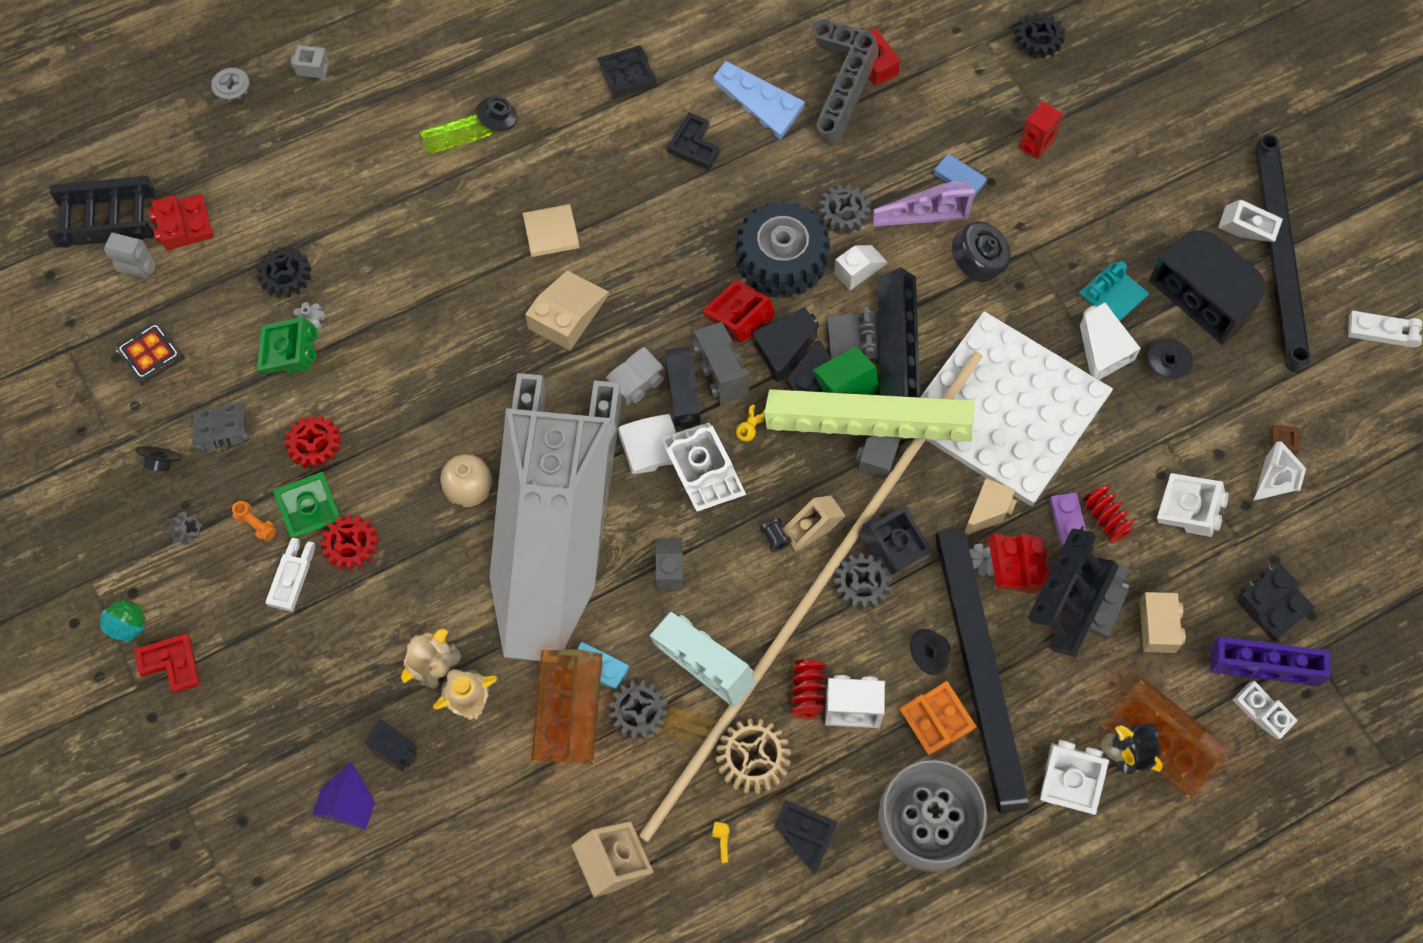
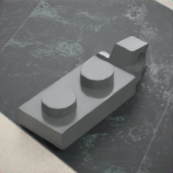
[1088,565,1129,639]

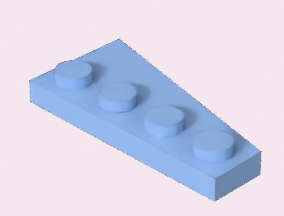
[713,61,805,140]

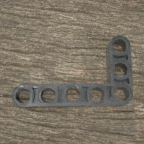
[812,19,879,144]

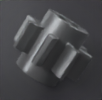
[167,512,202,545]

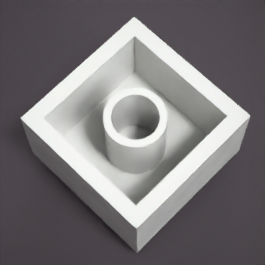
[825,675,885,728]

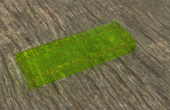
[420,114,496,155]

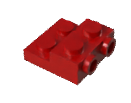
[149,193,214,251]
[702,280,775,343]
[988,534,1050,594]

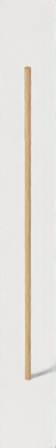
[639,351,983,843]

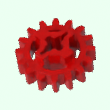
[284,414,342,469]
[320,514,379,572]

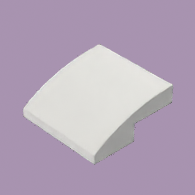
[617,414,676,474]

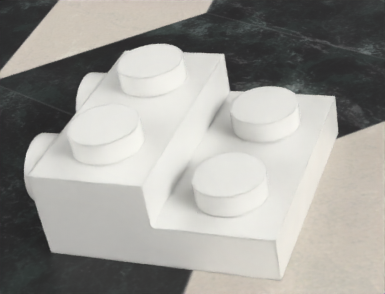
[1157,473,1228,537]
[1039,740,1109,815]

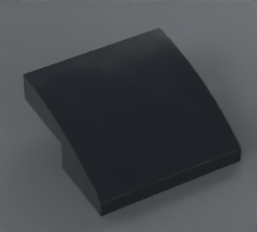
[597,45,657,99]

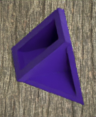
[312,761,375,830]

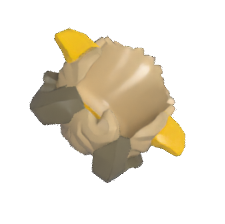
[401,629,461,690]
[433,670,497,720]

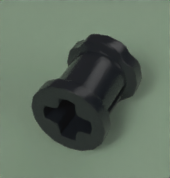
[760,518,792,552]

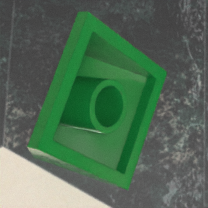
[812,347,879,395]

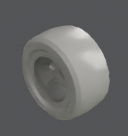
[878,760,987,872]

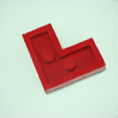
[134,633,201,694]

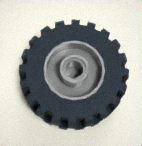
[736,201,830,298]

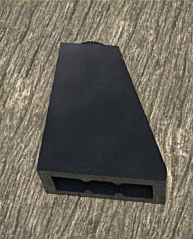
[752,307,819,383]
[665,346,700,428]

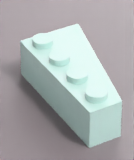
[650,612,756,709]

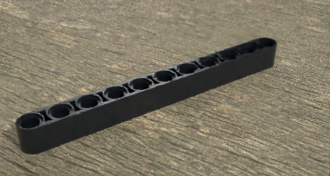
[936,528,1029,814]

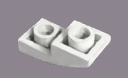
[1233,681,1298,739]

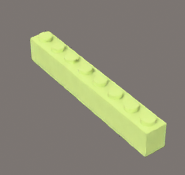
[764,389,975,442]

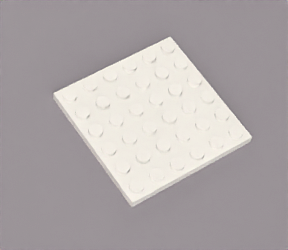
[920,311,1113,506]

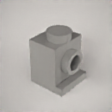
[291,45,330,81]

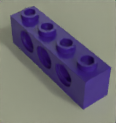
[1210,637,1330,686]

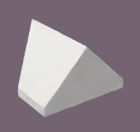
[1253,441,1306,501]

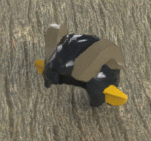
[1101,723,1163,776]

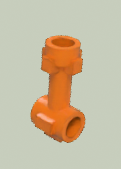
[232,501,276,542]

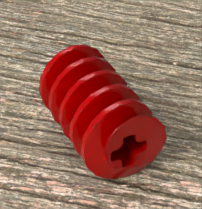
[1082,484,1135,544]
[791,659,827,720]

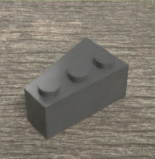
[691,322,749,405]

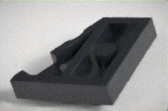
[787,340,832,392]
[774,800,837,874]

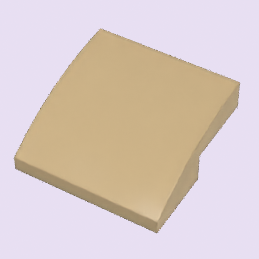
[523,204,580,257]

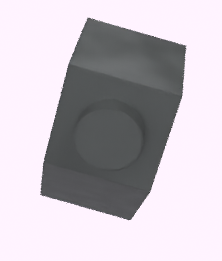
[855,436,901,480]
[656,538,683,590]

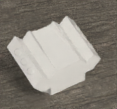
[660,423,746,511]

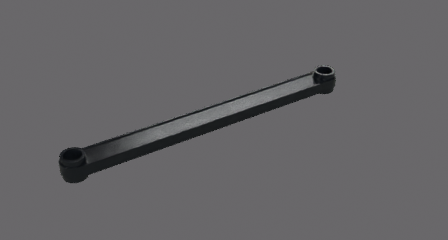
[1255,134,1311,372]

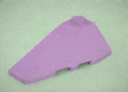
[872,181,975,226]

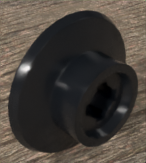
[476,96,517,131]
[1147,339,1193,379]
[135,446,183,471]
[910,629,950,675]

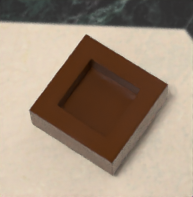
[1270,425,1300,455]

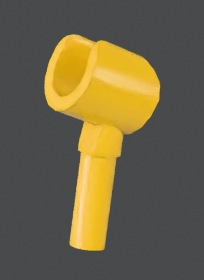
[712,822,729,863]

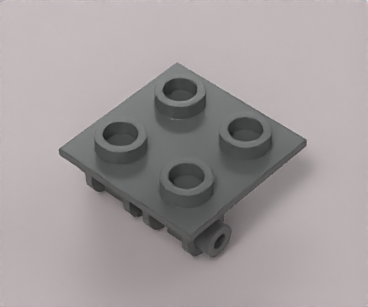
[827,307,879,359]
[192,402,249,452]

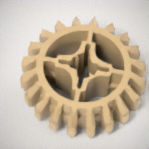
[716,719,791,794]

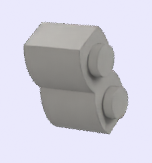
[104,233,155,279]
[606,347,665,405]

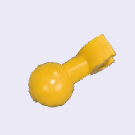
[736,404,765,442]

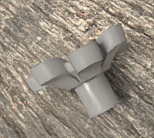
[293,302,326,330]
[969,543,994,576]

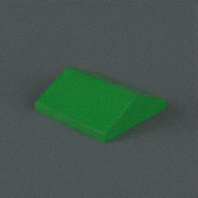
[273,472,341,539]

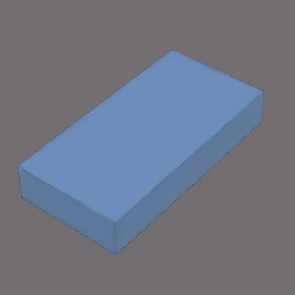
[934,154,987,197]

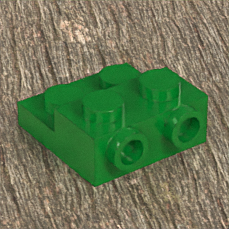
[257,317,318,375]

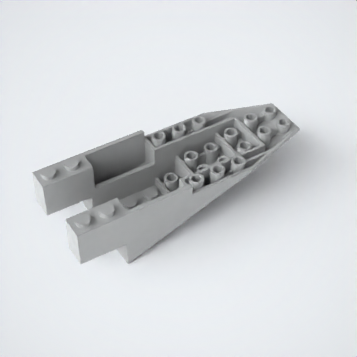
[489,373,622,663]

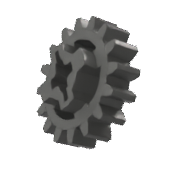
[819,184,871,234]
[834,553,892,611]
[609,680,668,741]

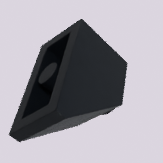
[364,719,417,772]

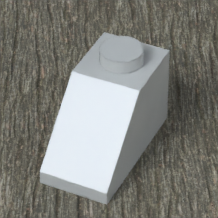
[1218,199,1282,242]
[834,245,887,290]

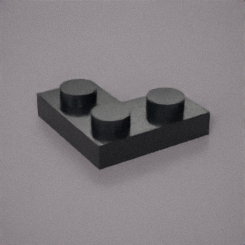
[667,112,720,170]

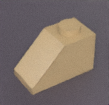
[965,478,1017,534]
[783,496,845,551]

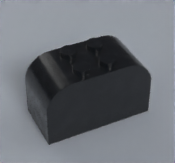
[1149,230,1266,345]

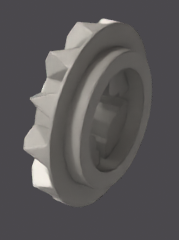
[211,68,250,102]

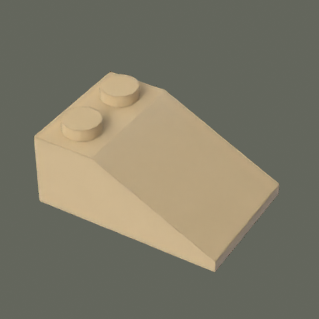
[525,271,609,350]

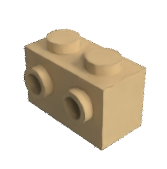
[1139,592,1186,653]

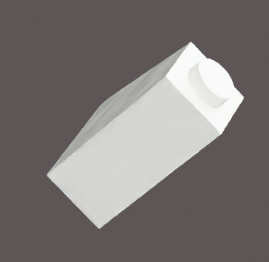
[1080,303,1141,380]

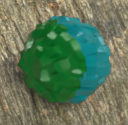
[100,599,145,642]

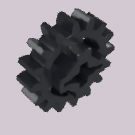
[1014,11,1065,59]
[256,247,312,298]

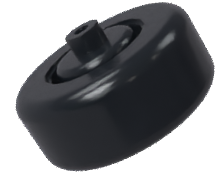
[952,221,1011,282]

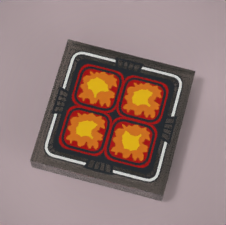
[114,320,185,386]

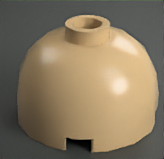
[440,454,493,507]

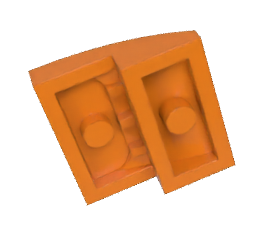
[900,681,977,756]

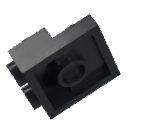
[858,506,933,575]
[1236,564,1315,641]

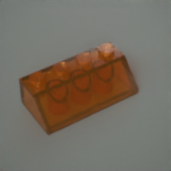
[531,649,603,765]
[1102,677,1232,799]

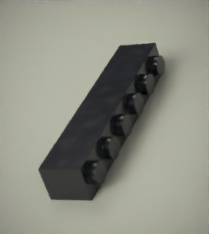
[877,267,920,398]

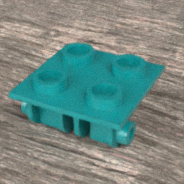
[1079,261,1149,321]

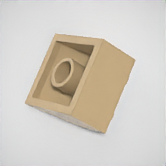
[571,821,654,897]

